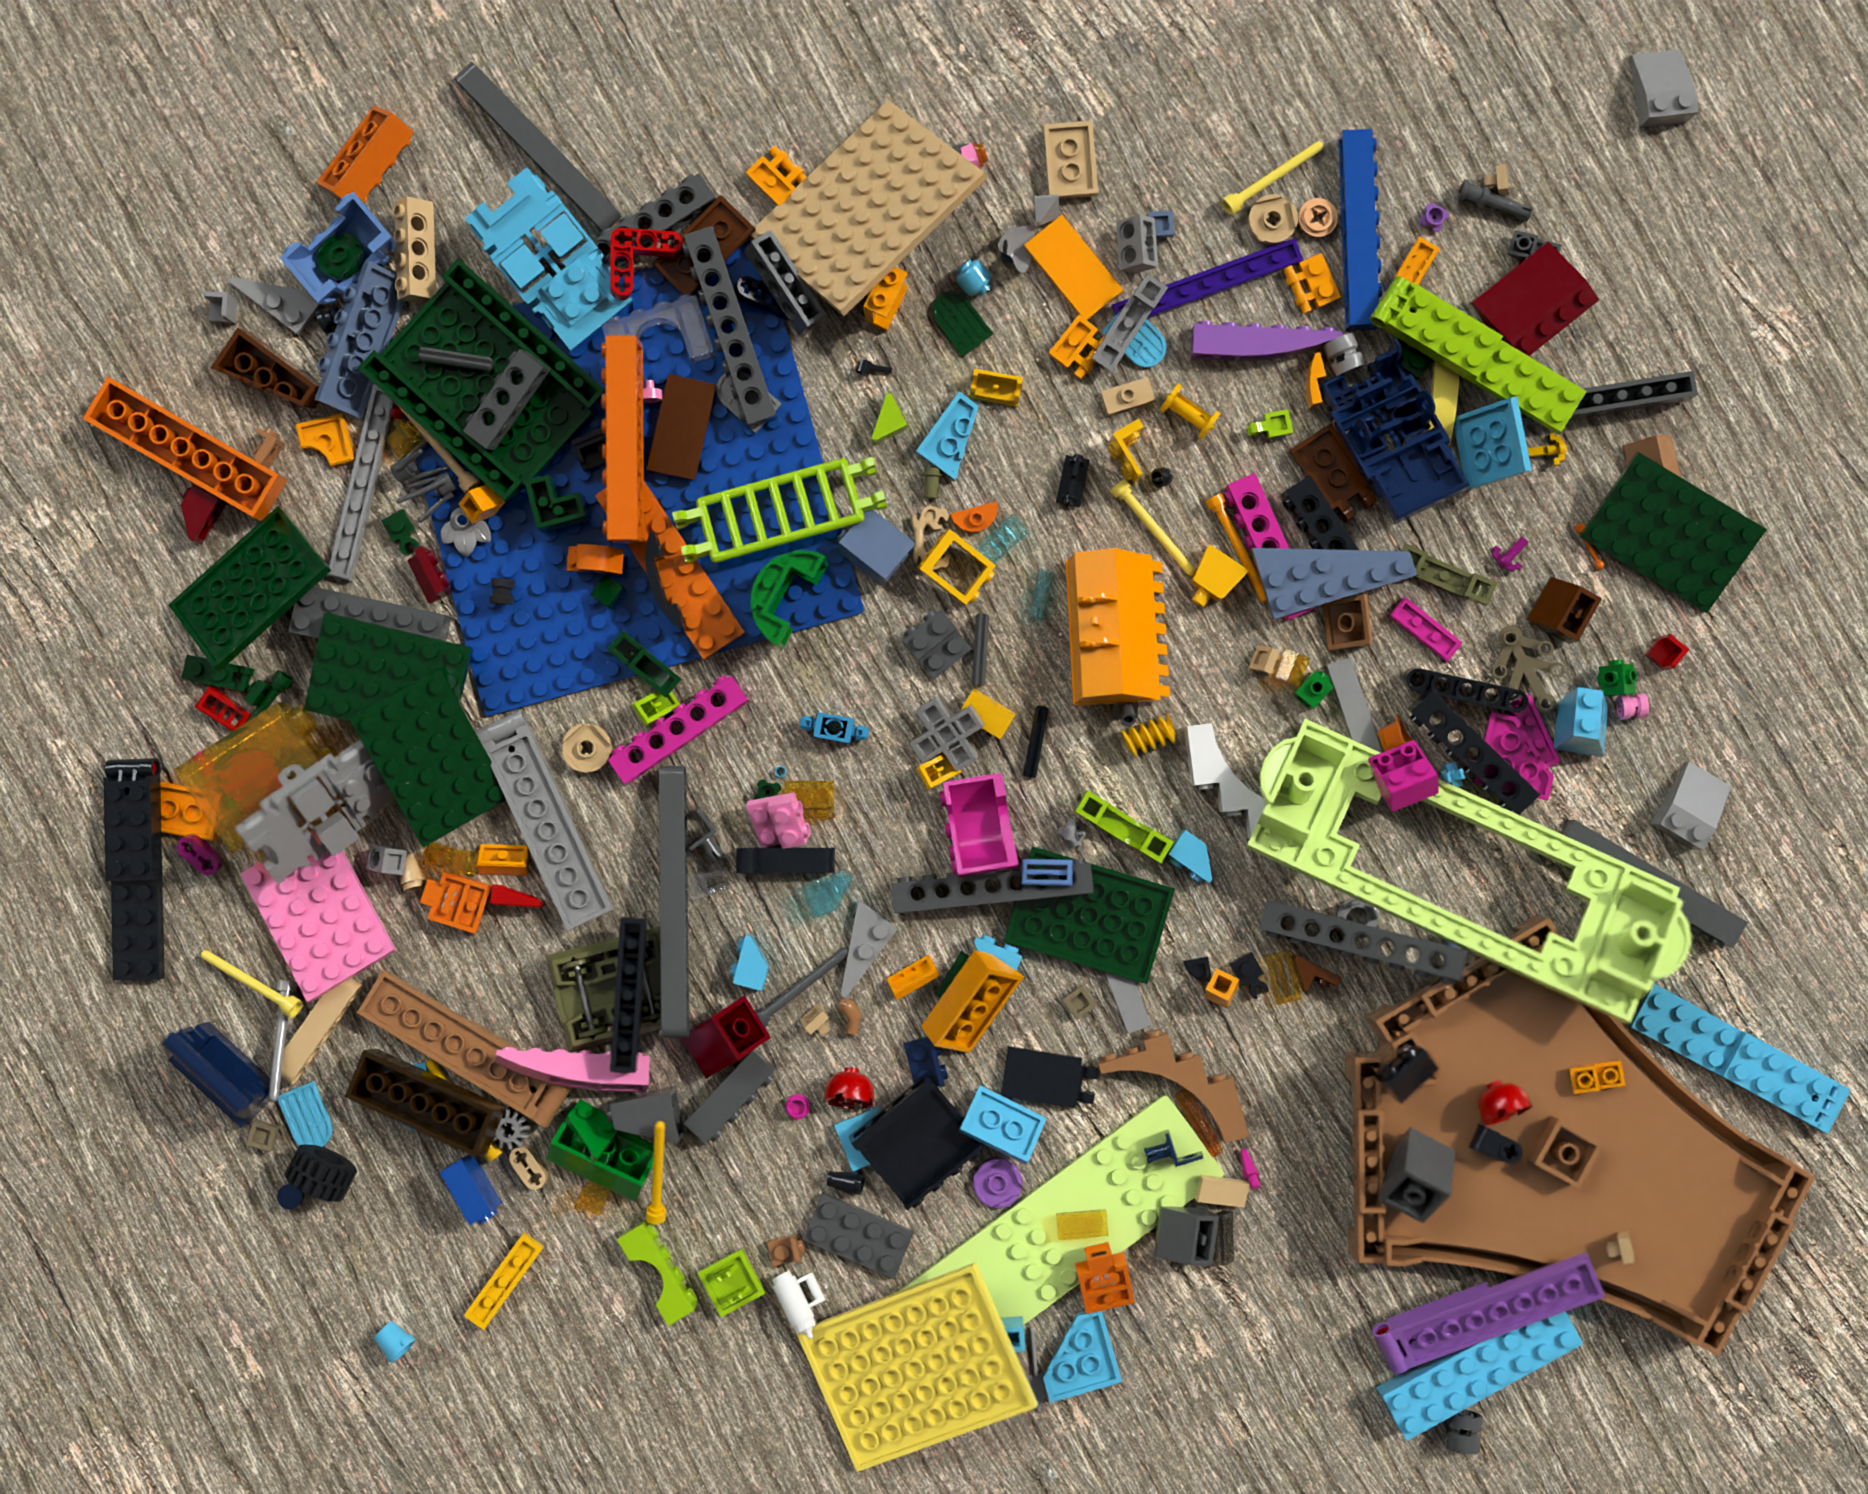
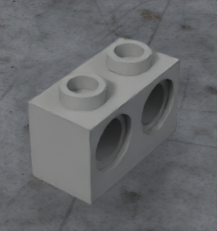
[1116,214,1158,274]

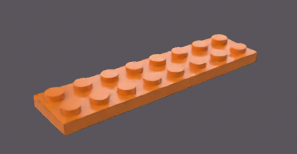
[594,481,745,660]

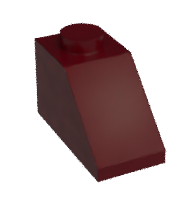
[181,484,227,544]

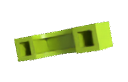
[1073,790,1174,863]
[617,1219,697,1326]

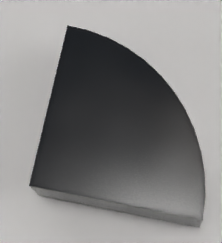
[1183,956,1212,982]

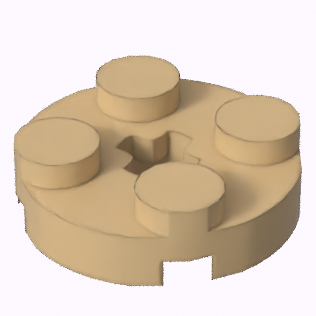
[1248,194,1298,245]
[562,724,613,773]

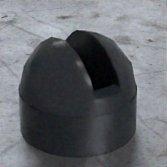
[1151,467,1173,488]

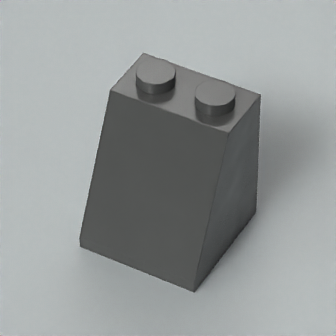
[607,1086,685,1143]
[1378,1127,1455,1223]

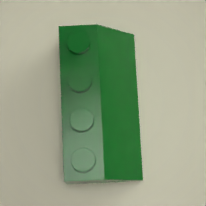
[546,1106,654,1202]

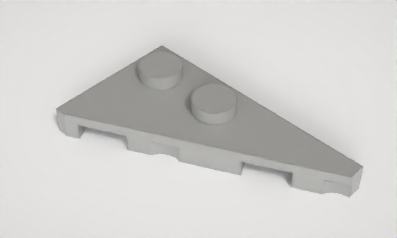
[229,277,324,335]
[841,900,898,998]

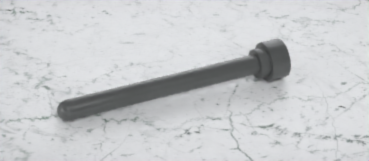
[754,947,849,1027]

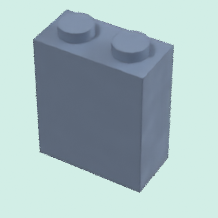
[836,510,916,587]

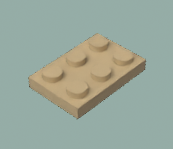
[1043,121,1098,199]

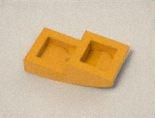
[1306,352,1326,409]

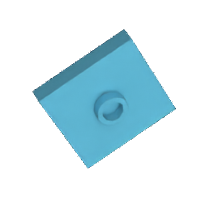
[834,1105,882,1171]

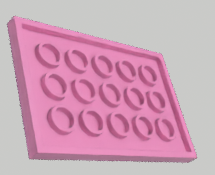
[240,831,397,1002]

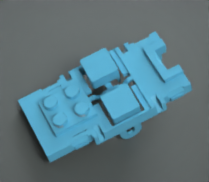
[464,167,634,351]

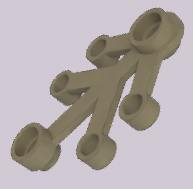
[1492,625,1565,713]

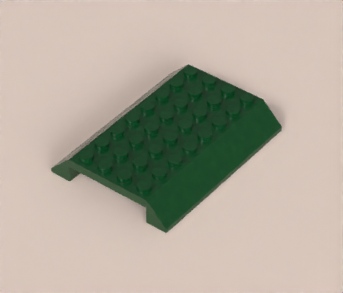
[358,258,606,501]

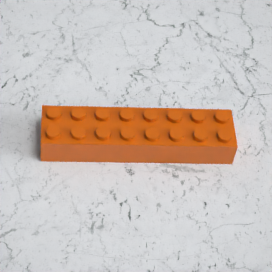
[601,335,644,544]
[82,376,288,521]

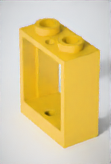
[916,529,996,605]

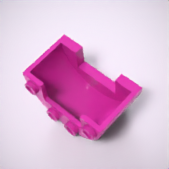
[939,773,1019,878]

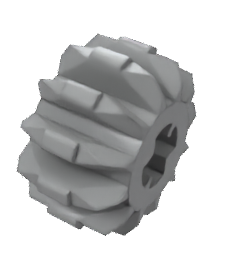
[492,1107,532,1150]

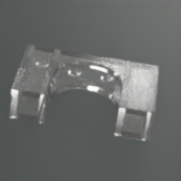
[601,294,716,380]

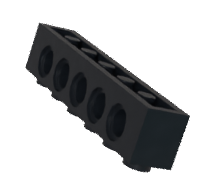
[1408,687,1540,815]
[610,917,648,1073]

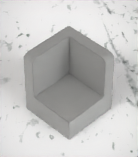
[203,291,238,324]

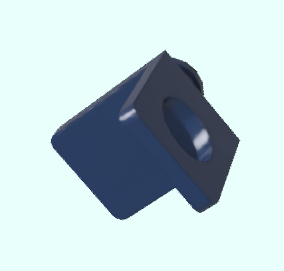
[1144,1129,1203,1167]

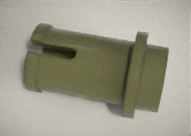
[922,468,942,499]

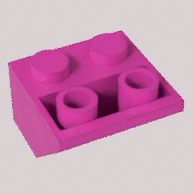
[1368,740,1438,812]

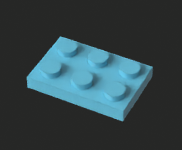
[958,1085,1047,1165]

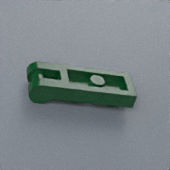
[181,655,255,692]

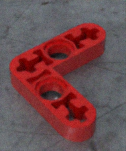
[610,228,683,300]

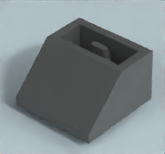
[1154,1206,1219,1266]

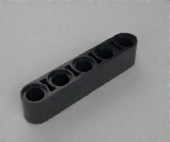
[1404,667,1528,712]

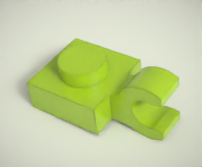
[1246,409,1293,439]

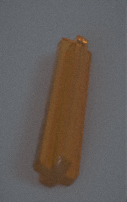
[1174,1089,1223,1157]

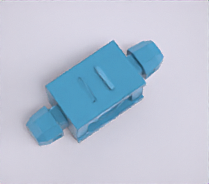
[799,712,869,744]

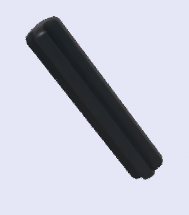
[1023,706,1049,778]

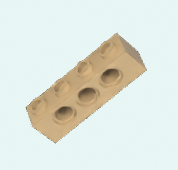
[393,196,436,304]

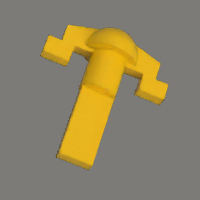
[1527,433,1567,466]

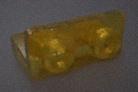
[784,781,835,821]

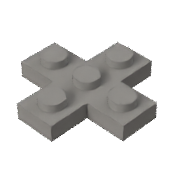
[909,696,985,772]

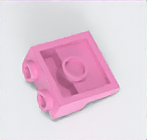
[746,792,811,849]

